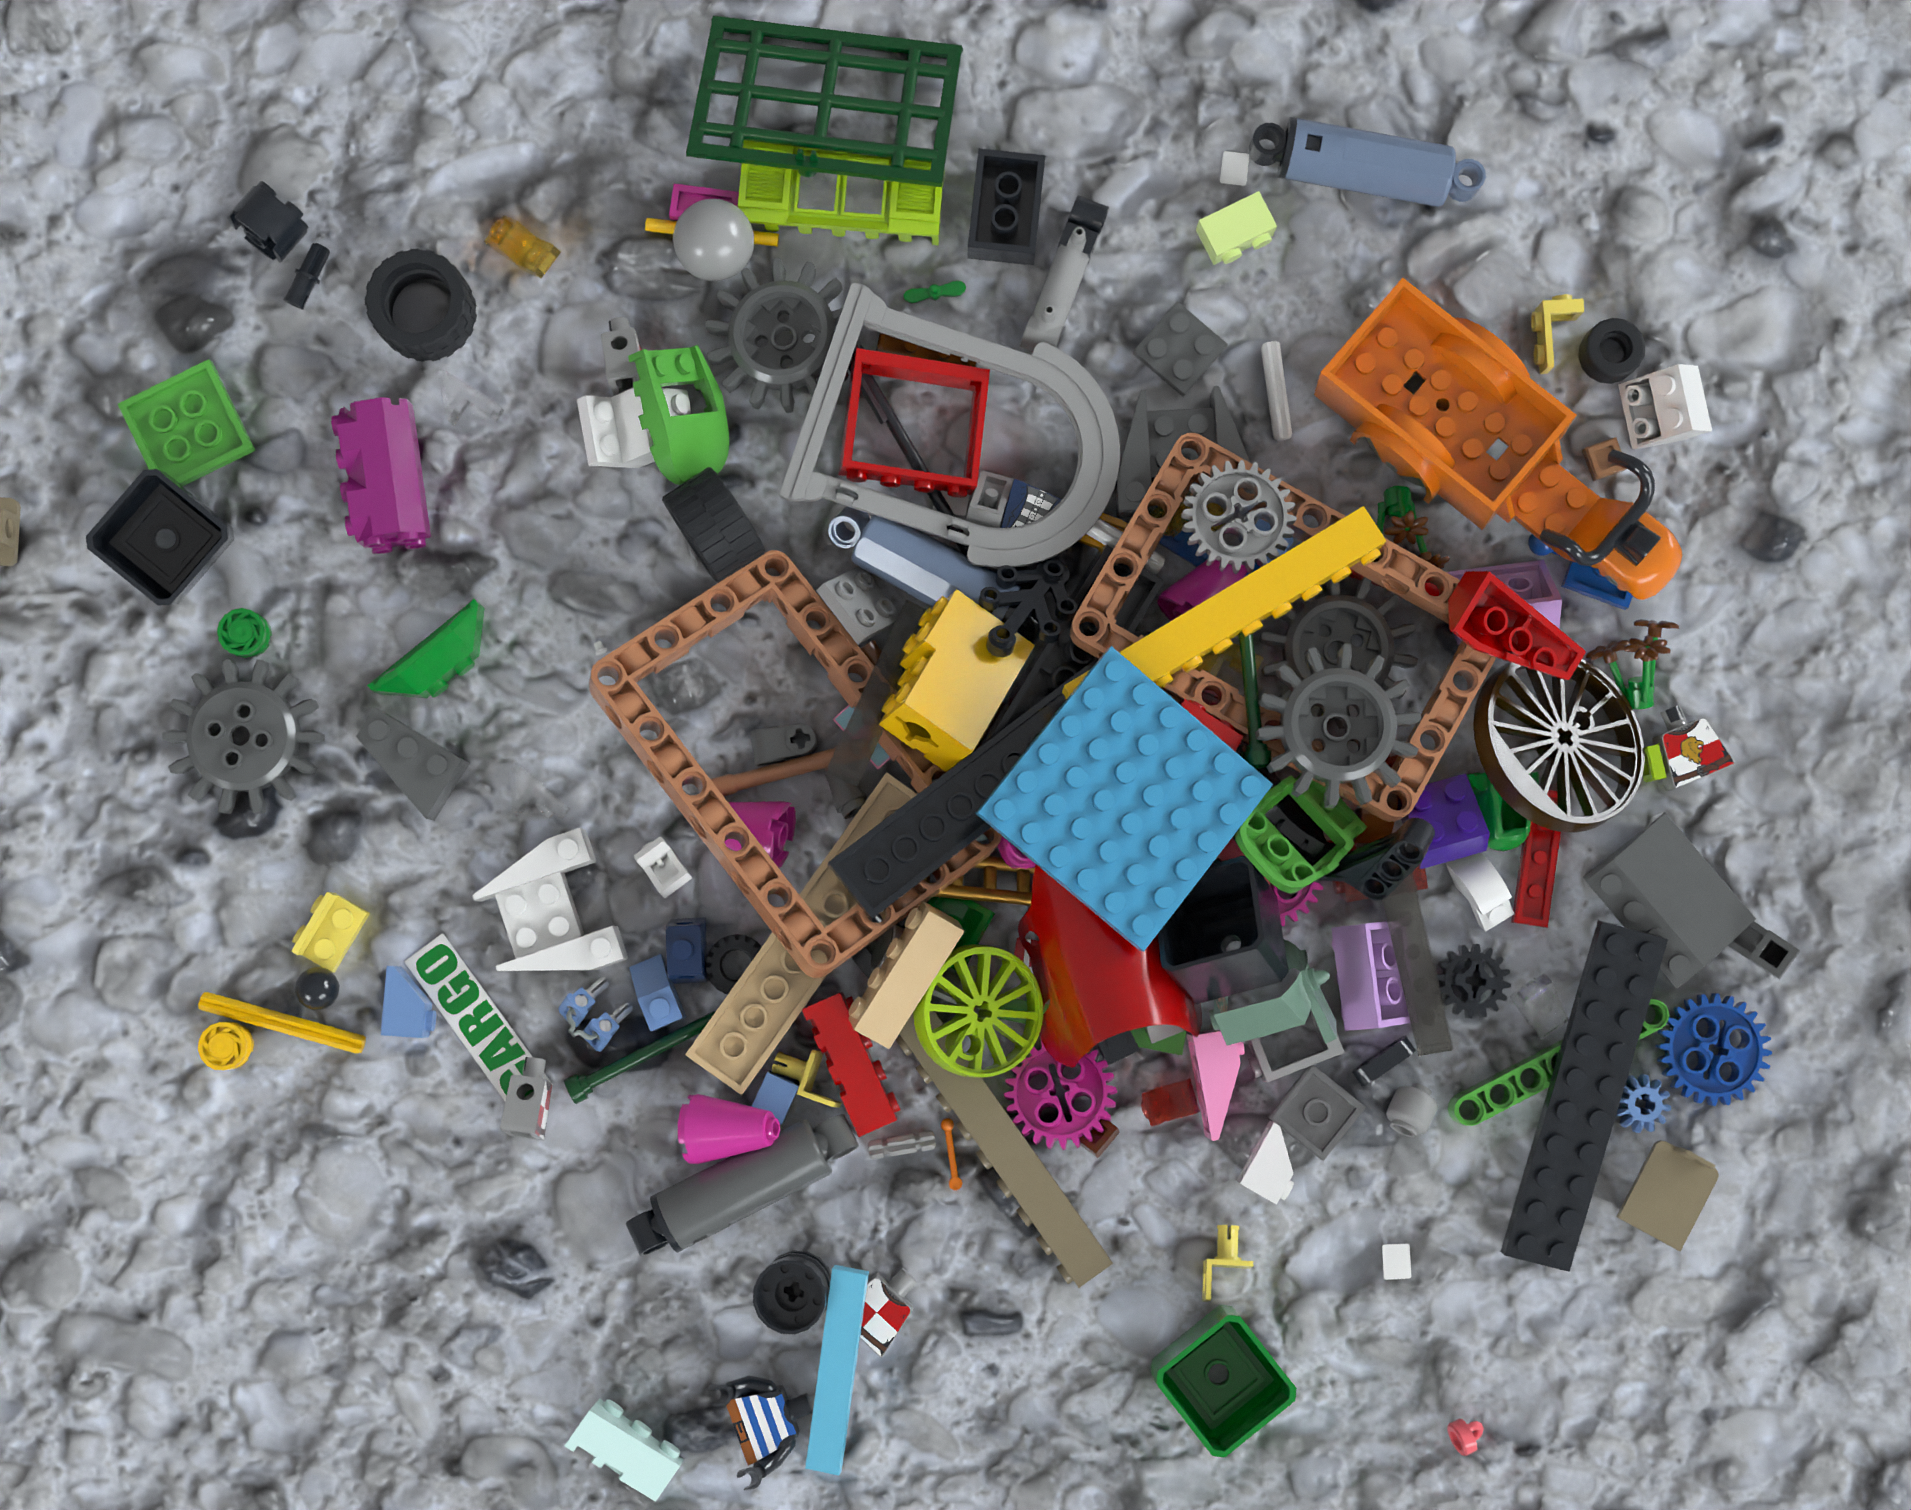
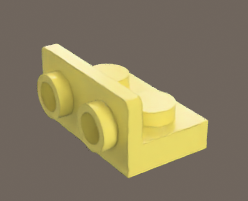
[291,892,370,973]

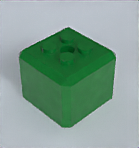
[1150,1305,1297,1458]

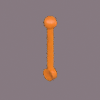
[940,1118,962,1191]

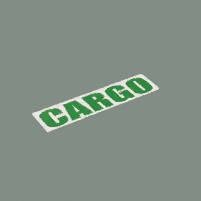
[404,933,553,1101]

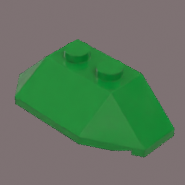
[367,599,485,699]

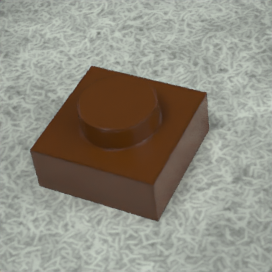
[1079,1119,1120,1158]

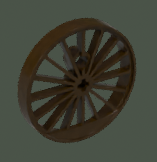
[1473,659,1645,833]

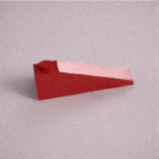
[1448,571,1586,680]

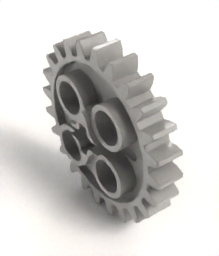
[1181,460,1297,574]

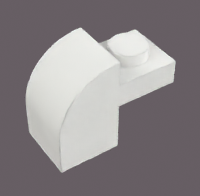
[1446,853,1514,932]

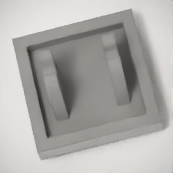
[816,567,902,645]

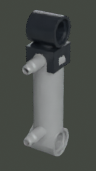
[1020,195,1109,351]

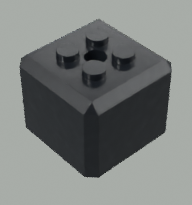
[86,469,234,606]
[1158,856,1289,1004]

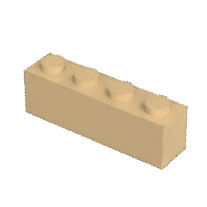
[849,901,964,1049]

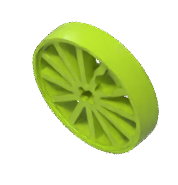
[913,944,1043,1078]

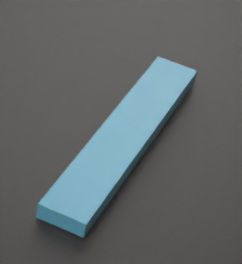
[805,1265,869,1476]

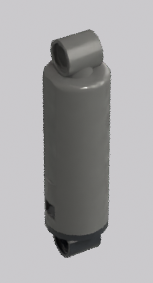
[626,1114,859,1256]

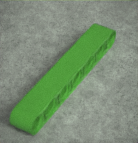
[1448,999,1669,1126]

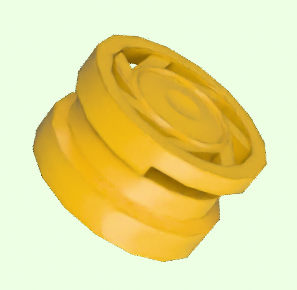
[198,1022,254,1070]

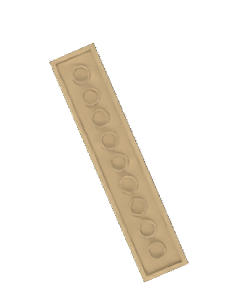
[685,772,917,1095]

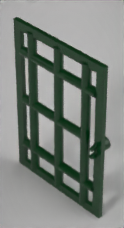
[686,16,963,187]

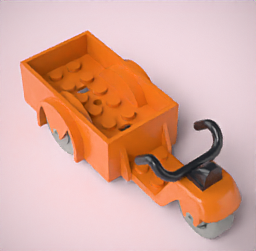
[1314,277,1682,600]

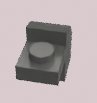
[1728,922,1800,980]

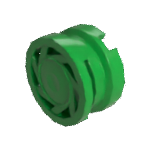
[217,608,272,659]

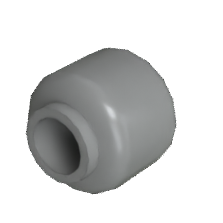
[1386,1083,1438,1138]

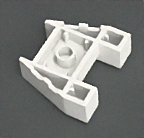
[472,828,629,971]

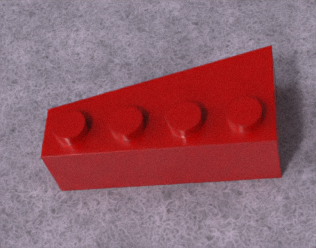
[801,992,901,1137]

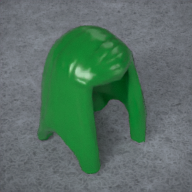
[1466,772,1539,852]

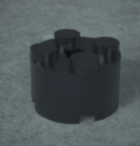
[227,181,309,263]

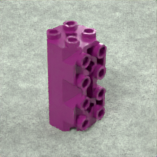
[331,397,431,554]

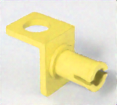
[772,1050,842,1108]
[1202,1225,1254,1302]

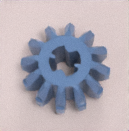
[1616,1074,1672,1133]

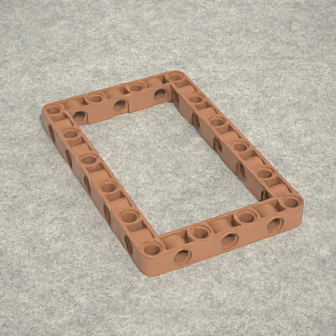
[1070,433,1496,822]
[589,550,1002,978]

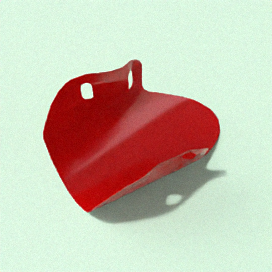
[1018,864,1202,1068]

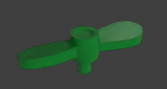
[903,280,966,304]

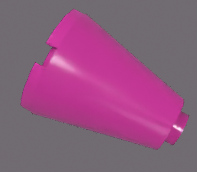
[1157,560,1247,621]
[724,801,796,868]
[678,1094,780,1164]

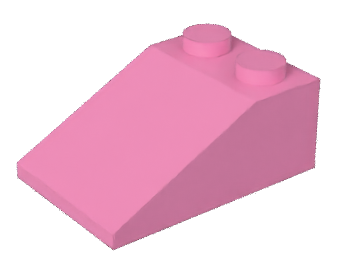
[1186,1029,1245,1141]

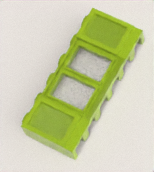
[738,140,945,245]

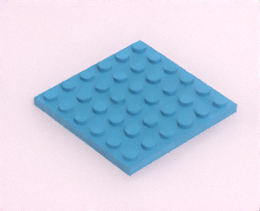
[976,646,1273,951]

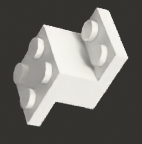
[577,388,692,468]

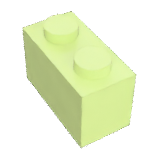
[1196,191,1277,265]

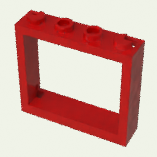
[838,348,990,498]

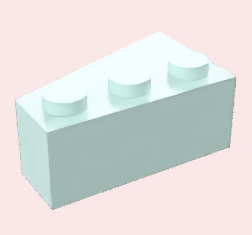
[565,1398,684,1502]

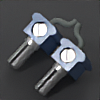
[558,977,633,1052]

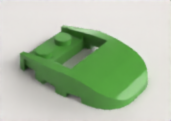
[628,345,729,485]
[1235,774,1367,894]

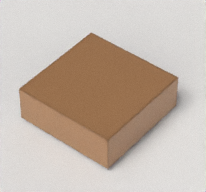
[1582,437,1627,481]

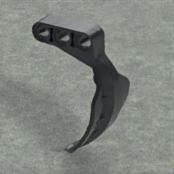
[1233,744,1435,901]

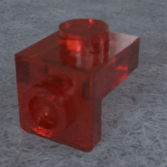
[1141,1078,1200,1127]

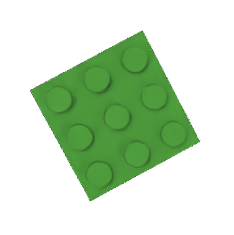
[118,359,256,486]

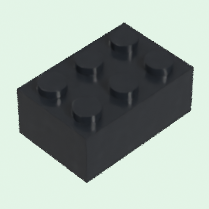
[967,148,1046,266]

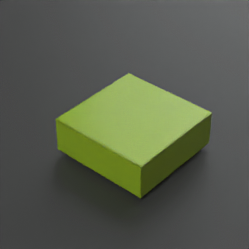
[1643,744,1667,783]

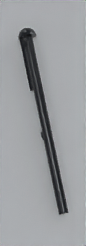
[848,345,969,556]

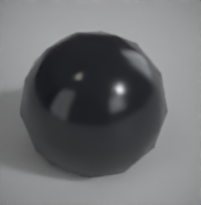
[295,967,340,1011]

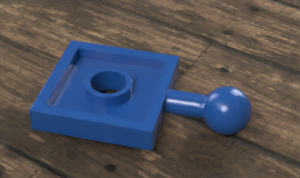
[1528,534,1633,610]

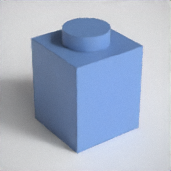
[752,1071,800,1125]

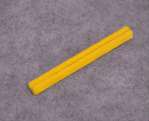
[198,992,366,1054]

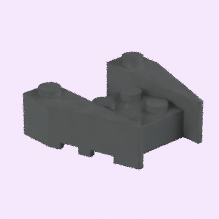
[1115,386,1253,518]

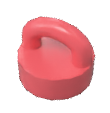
[1447,1418,1484,1456]

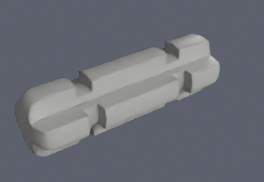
[868,1130,936,1160]

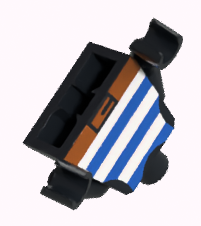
[708,1375,813,1490]

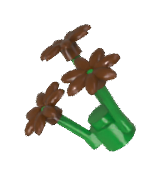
[1372,485,1450,569]
[1586,619,1679,709]

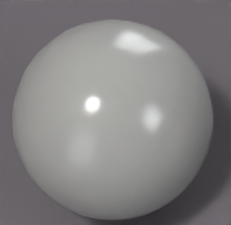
[673,199,754,281]

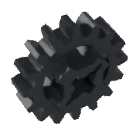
[1434,944,1511,1019]

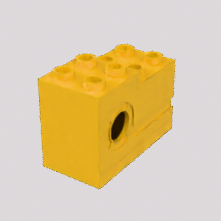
[879,589,1035,772]

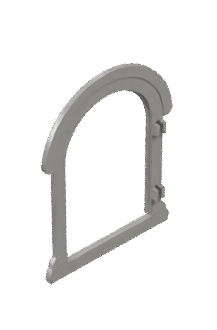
[779,283,1120,568]

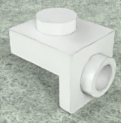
[634,837,692,898]

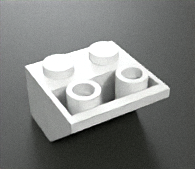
[1618,364,1712,449]

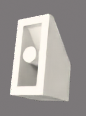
[1236,1121,1294,1205]

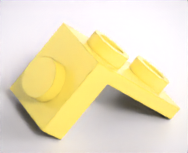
[1531,294,1584,374]

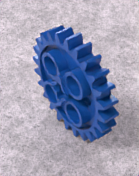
[1655,993,1772,1106]

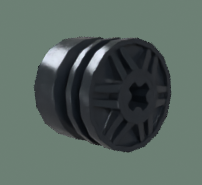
[753,1250,831,1335]

